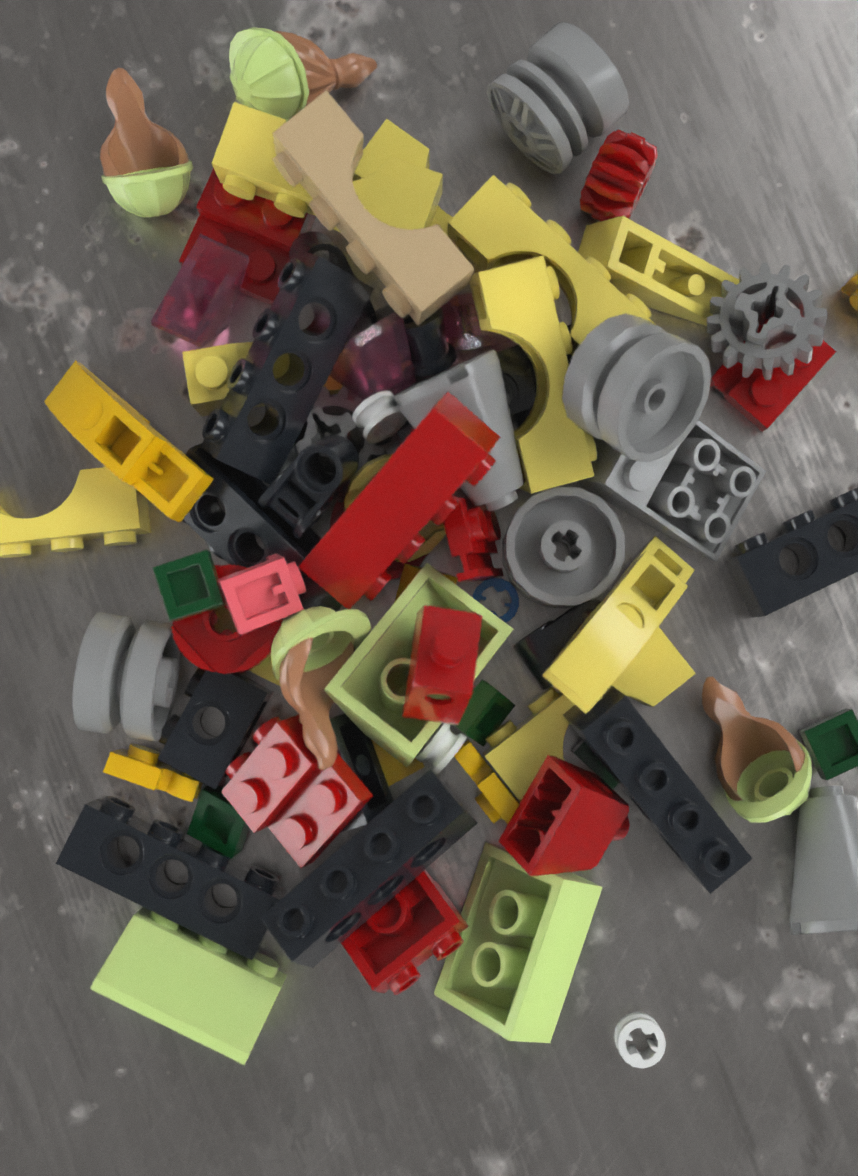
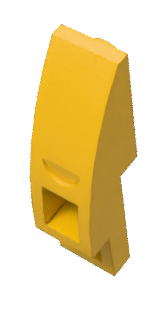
[44,360,214,523]

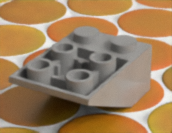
[578,420,766,561]

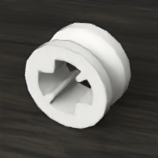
[352,390,407,443]
[416,723,467,775]
[614,1012,666,1069]

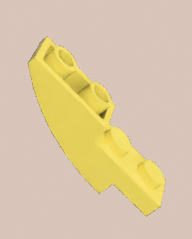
[542,536,695,713]

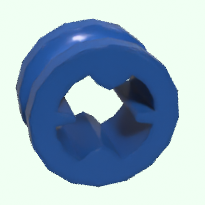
[472,578,519,623]

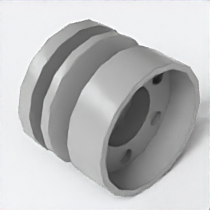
[487,21,629,174]

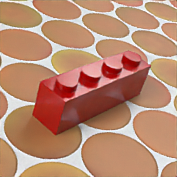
[298,391,500,609]

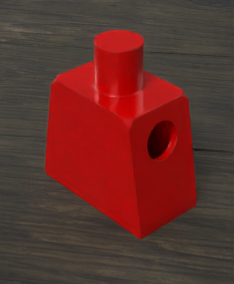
[402,605,482,725]
[498,755,630,876]

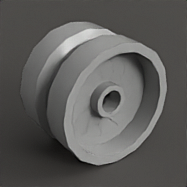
[562,313,711,462]
[502,487,625,609]
[72,612,181,741]

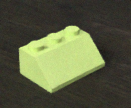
[324,563,514,767]
[434,842,603,1043]
[90,907,287,1065]

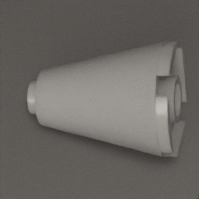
[394,349,524,512]
[789,786,858,935]

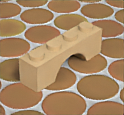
[273,90,474,326]

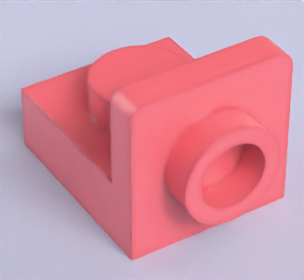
[218,553,306,635]

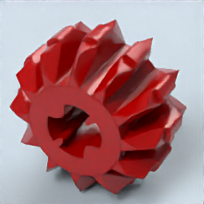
[580,129,658,222]

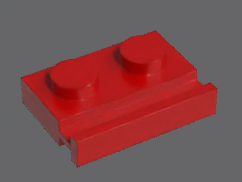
[710,310,836,432]
[443,497,504,582]

